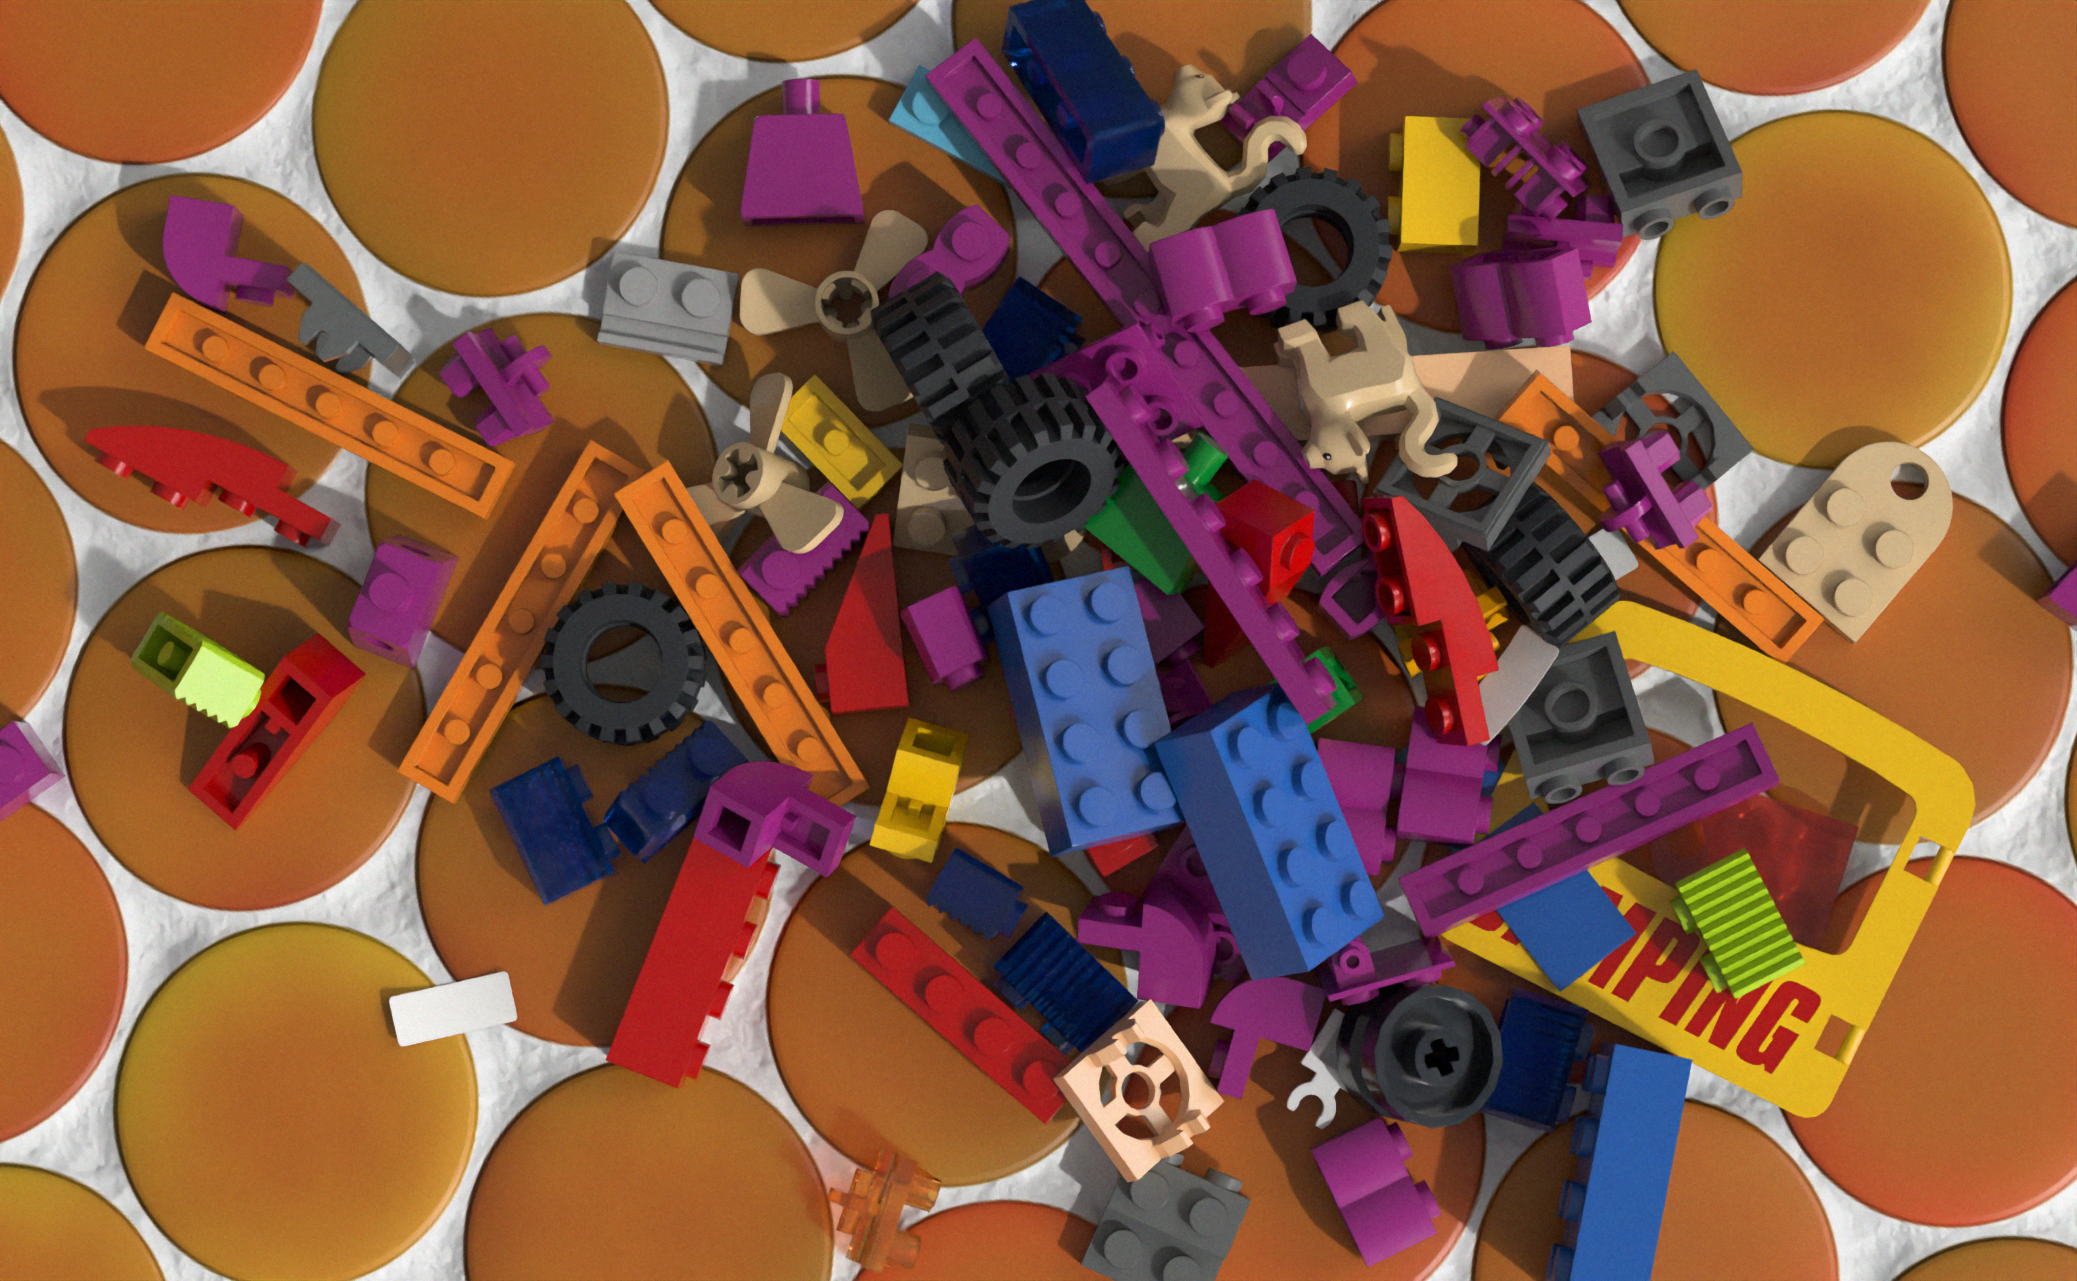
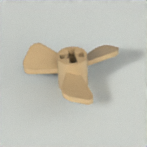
[740,210,928,413]
[686,373,844,554]

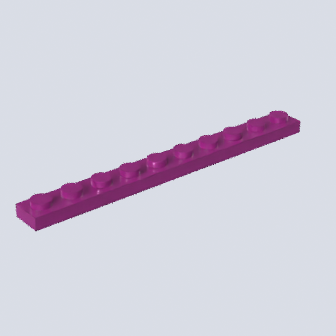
[925,37,1366,578]

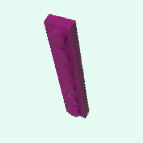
[1085,379,1337,725]
[1398,723,1780,941]

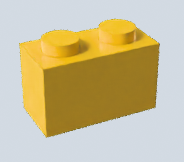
[1386,116,1480,255]

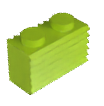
[130,612,265,728]
[1669,848,1806,999]

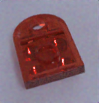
[1651,794,1859,949]

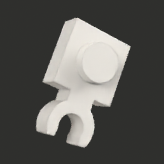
[1286,1008,1348,1129]

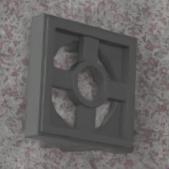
[286,263,415,379]
[1592,351,1754,491]
[1372,396,1551,553]

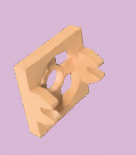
[1053,999,1224,1182]

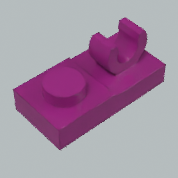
[1219,34,1357,163]

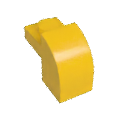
[870,717,970,863]

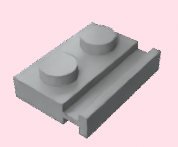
[597,251,740,367]

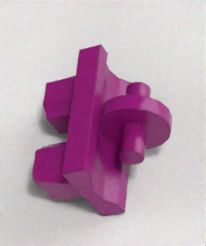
[1501,195,1623,280]
[439,328,555,447]
[1597,430,1712,550]

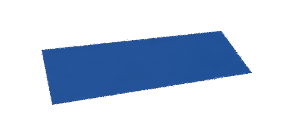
[1394,745,1636,992]

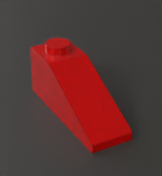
[1203,479,1315,669]
[815,513,910,716]
[188,633,366,831]

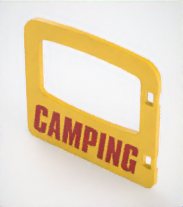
[1441,601,1976,1118]

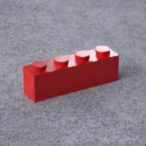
[606,838,781,1089]
[850,906,1072,1125]

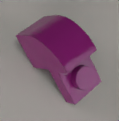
[163,195,295,314]
[693,761,856,877]
[1077,881,1216,1009]
[1207,977,1326,1099]

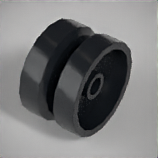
[1336,981,1503,1128]

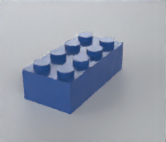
[987,566,1186,857]
[1154,682,1385,981]
[1545,1042,1692,1281]

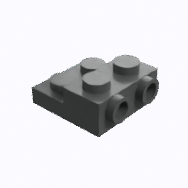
[1577,69,1742,240]
[1508,631,1655,804]
[1081,1153,1251,1281]

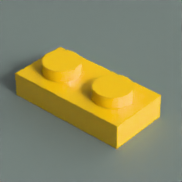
[781,375,903,511]

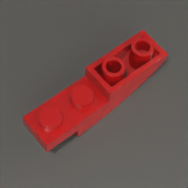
[83,426,341,549]
[1361,495,1499,746]

